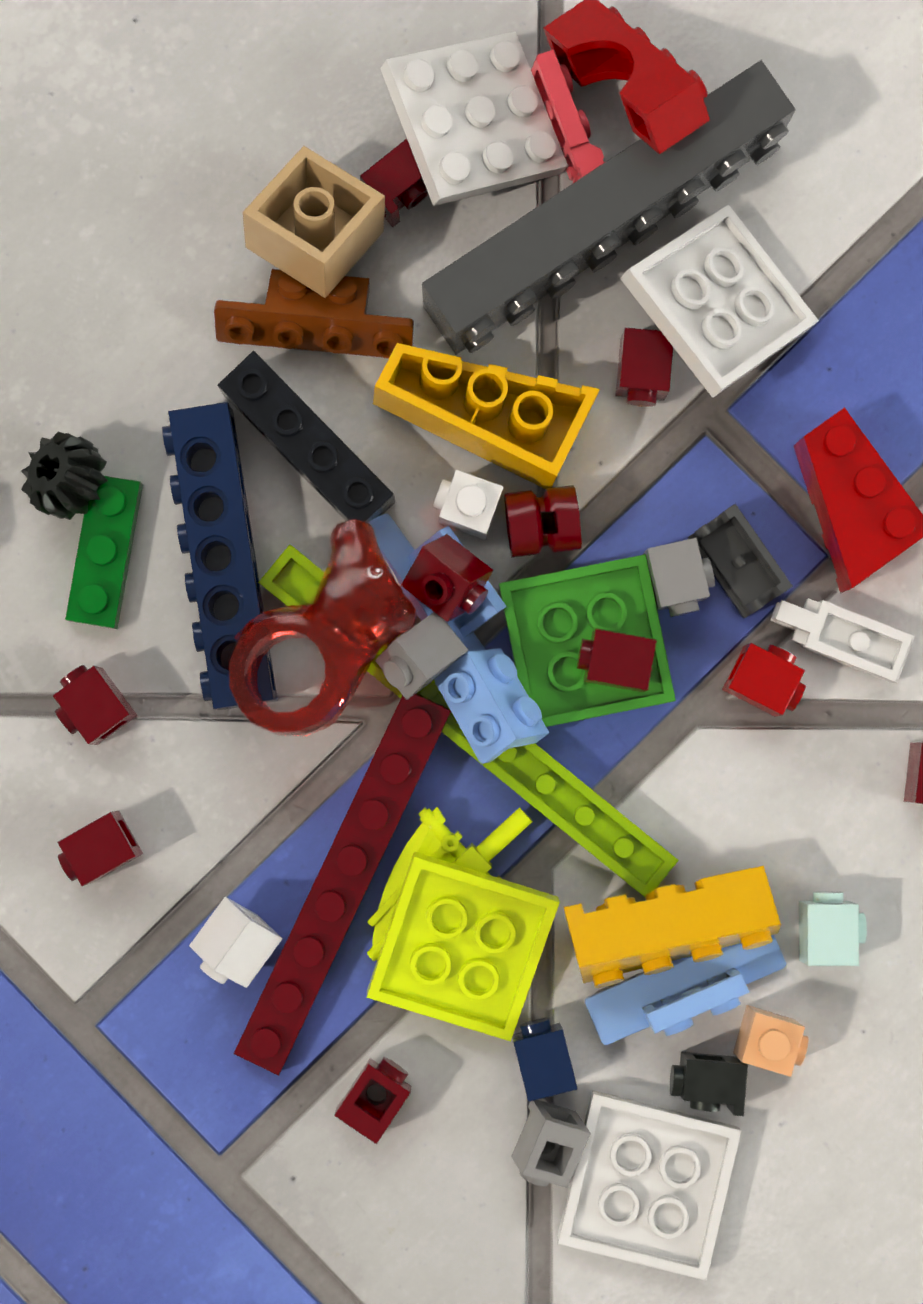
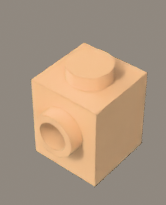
[733,1005,808,1077]

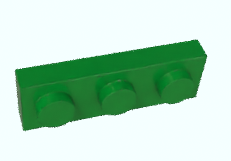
[65,476,143,629]

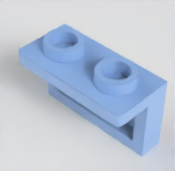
[435,648,549,764]

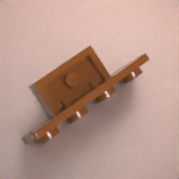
[214,269,414,359]

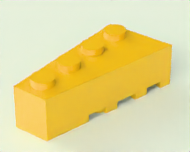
[373,343,600,489]
[563,866,781,988]

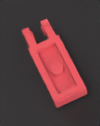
[531,49,605,184]

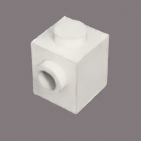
[433,470,504,541]
[189,897,283,988]

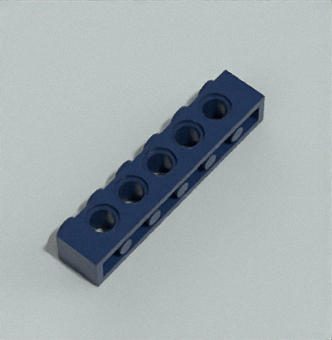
[162,402,278,710]

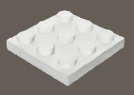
[380,31,568,206]
[620,205,819,398]
[557,1091,741,1281]

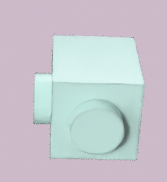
[799,891,867,966]

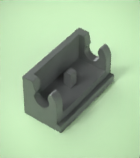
[687,504,793,619]

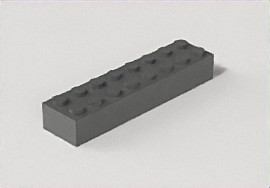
[422,60,796,355]

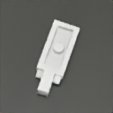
[770,599,915,683]

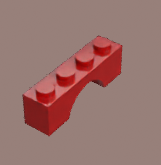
[543,0,710,155]

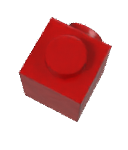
[722,643,806,717]

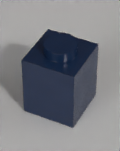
[512,1018,578,1102]

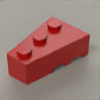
[793,407,923,593]

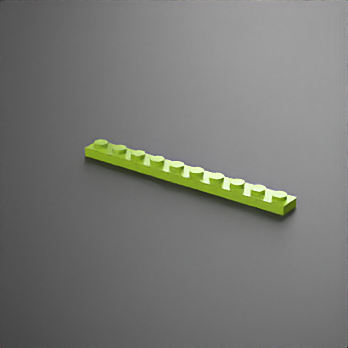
[258,544,679,897]

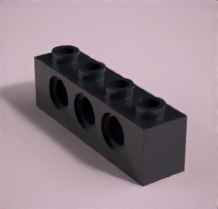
[217,350,396,535]

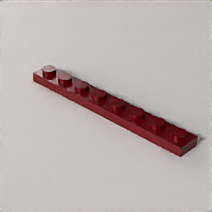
[233,693,451,1076]

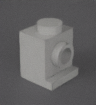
[511,1100,591,1188]

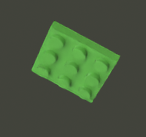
[499,554,676,727]

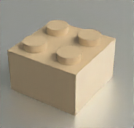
[242,146,385,298]

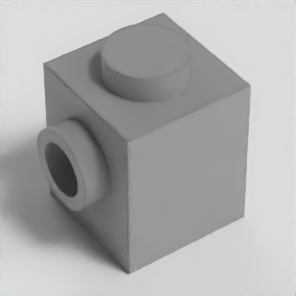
[643,537,715,617]
[375,612,468,700]

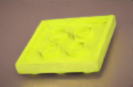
[367,851,560,1042]

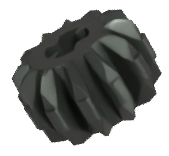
[21,431,108,520]

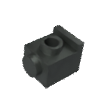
[670,1052,748,1116]

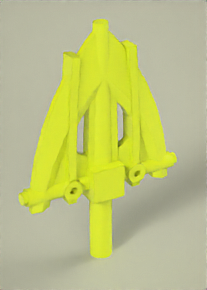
[366,807,533,962]

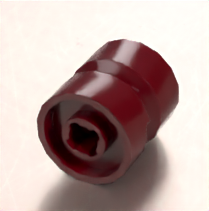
[504,485,582,558]

